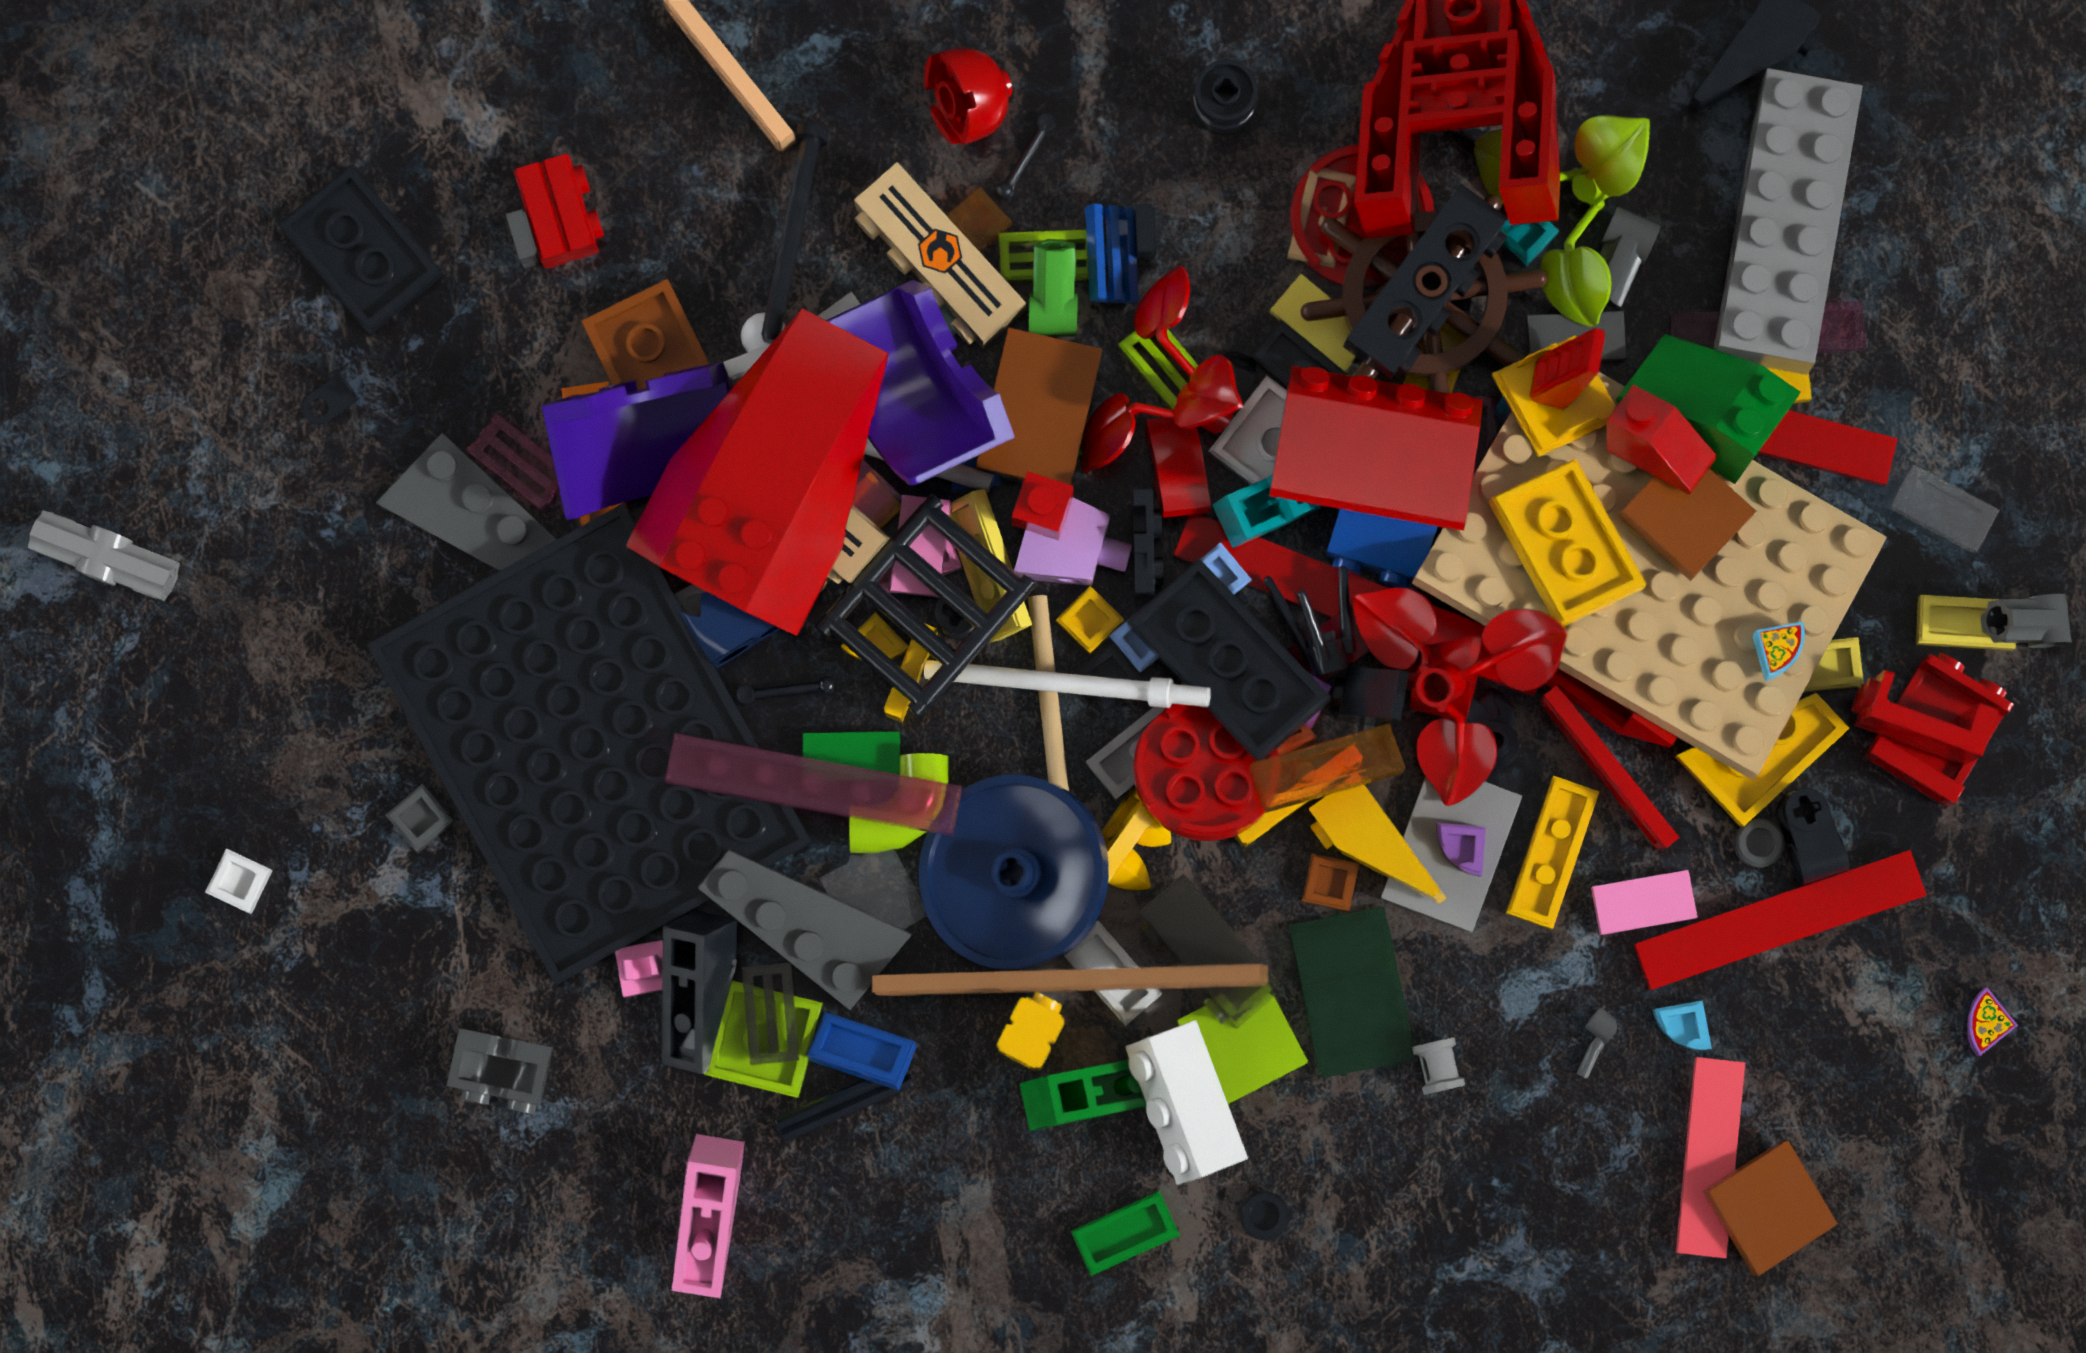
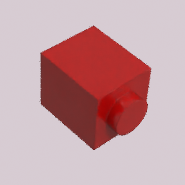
[1012,471,1074,540]

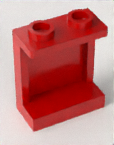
[1863,653,2014,808]
[1851,670,1998,765]

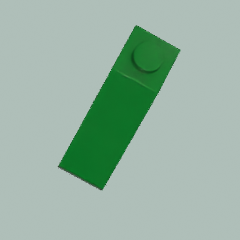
[1019,1060,1147,1131]

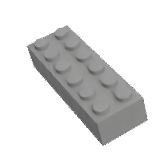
[1713,68,1863,375]

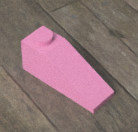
[672,1134,745,1298]

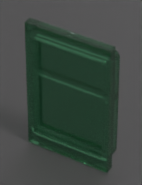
[1289,907,1416,1079]

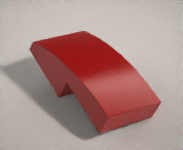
[1145,418,1211,518]

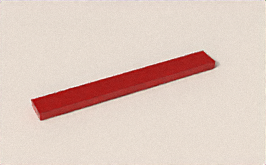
[1173,514,1537,698]

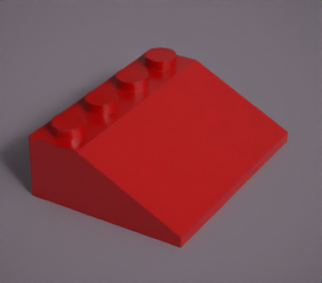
[1270,365,1483,531]

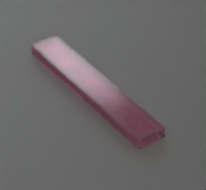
[665,734,963,837]

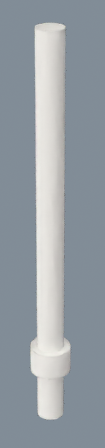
[924,660,1211,708]

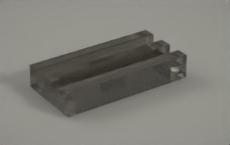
[742,963,800,1066]

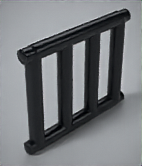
[815,494,1037,718]

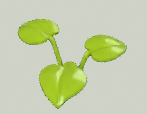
[1474,115,1650,327]

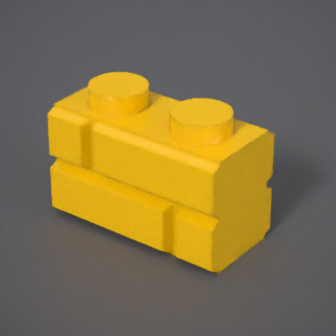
[997,992,1065,1071]

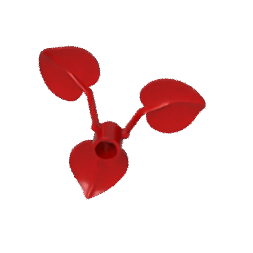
[1080,265,1243,475]
[1353,587,1568,806]

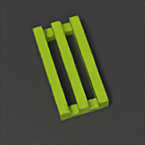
[999,230,1088,283]
[1118,329,1199,410]

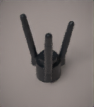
[1264,566,1356,677]

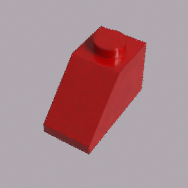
[1606,385,1716,495]
[1406,636,1483,723]

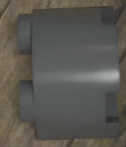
[447,1028,553,1115]

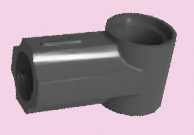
[1600,206,1661,310]
[1981,594,2072,648]

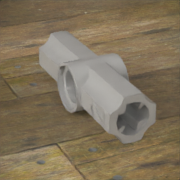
[28,510,180,602]

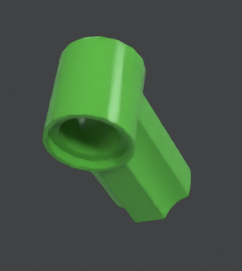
[1029,239,1078,337]

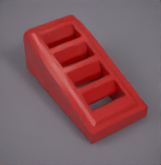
[1530,328,1606,410]

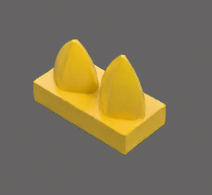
[1101,787,1172,891]

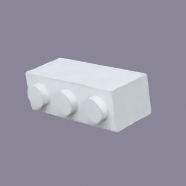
[1125,1020,1248,1185]

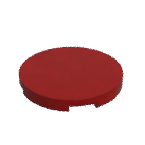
[1290,145,1435,289]
[1133,704,1280,841]

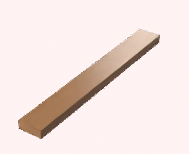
[872,964,1268,996]

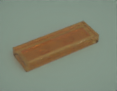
[1249,724,1405,813]

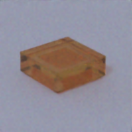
[947,187,1012,252]

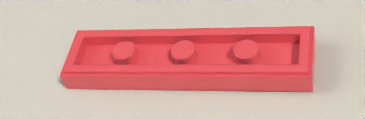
[1675,1057,1745,1258]

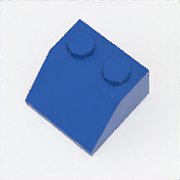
[1325,509,1438,588]

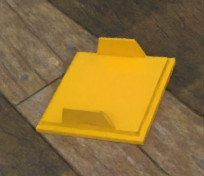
[1492,335,1616,457]

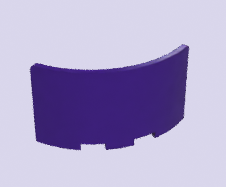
[826,280,1015,485]
[542,362,730,520]

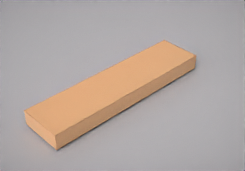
[663,0,796,153]

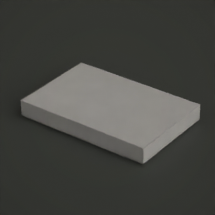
[1380,776,1522,933]

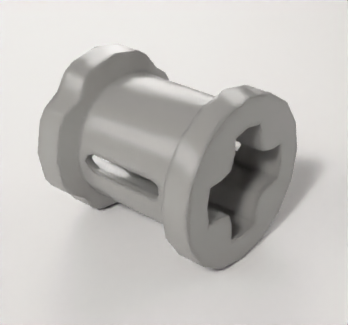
[1412,1037,1465,1095]

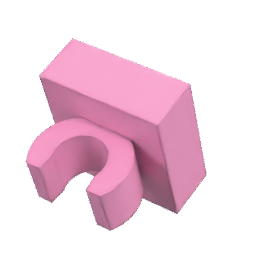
[615,940,663,998]

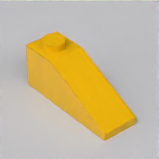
[1309,774,1447,904]

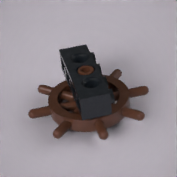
[1300,184,1548,393]

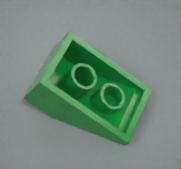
[1615,334,1801,485]

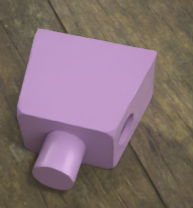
[1014,498,1133,586]

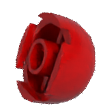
[924,47,1012,145]

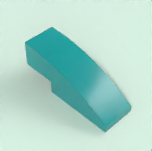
[1212,474,1325,549]

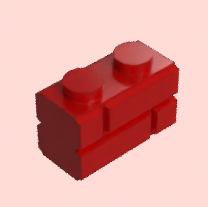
[514,154,604,269]

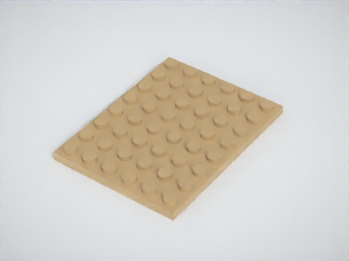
[1412,344,1887,780]

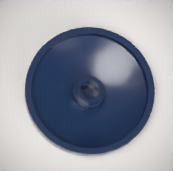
[919,774,1109,971]

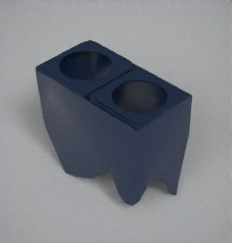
[678,591,781,669]

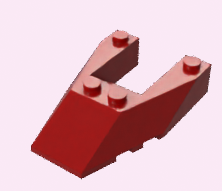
[1354,0,1560,239]

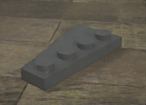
[376,433,557,571]
[698,849,912,1010]

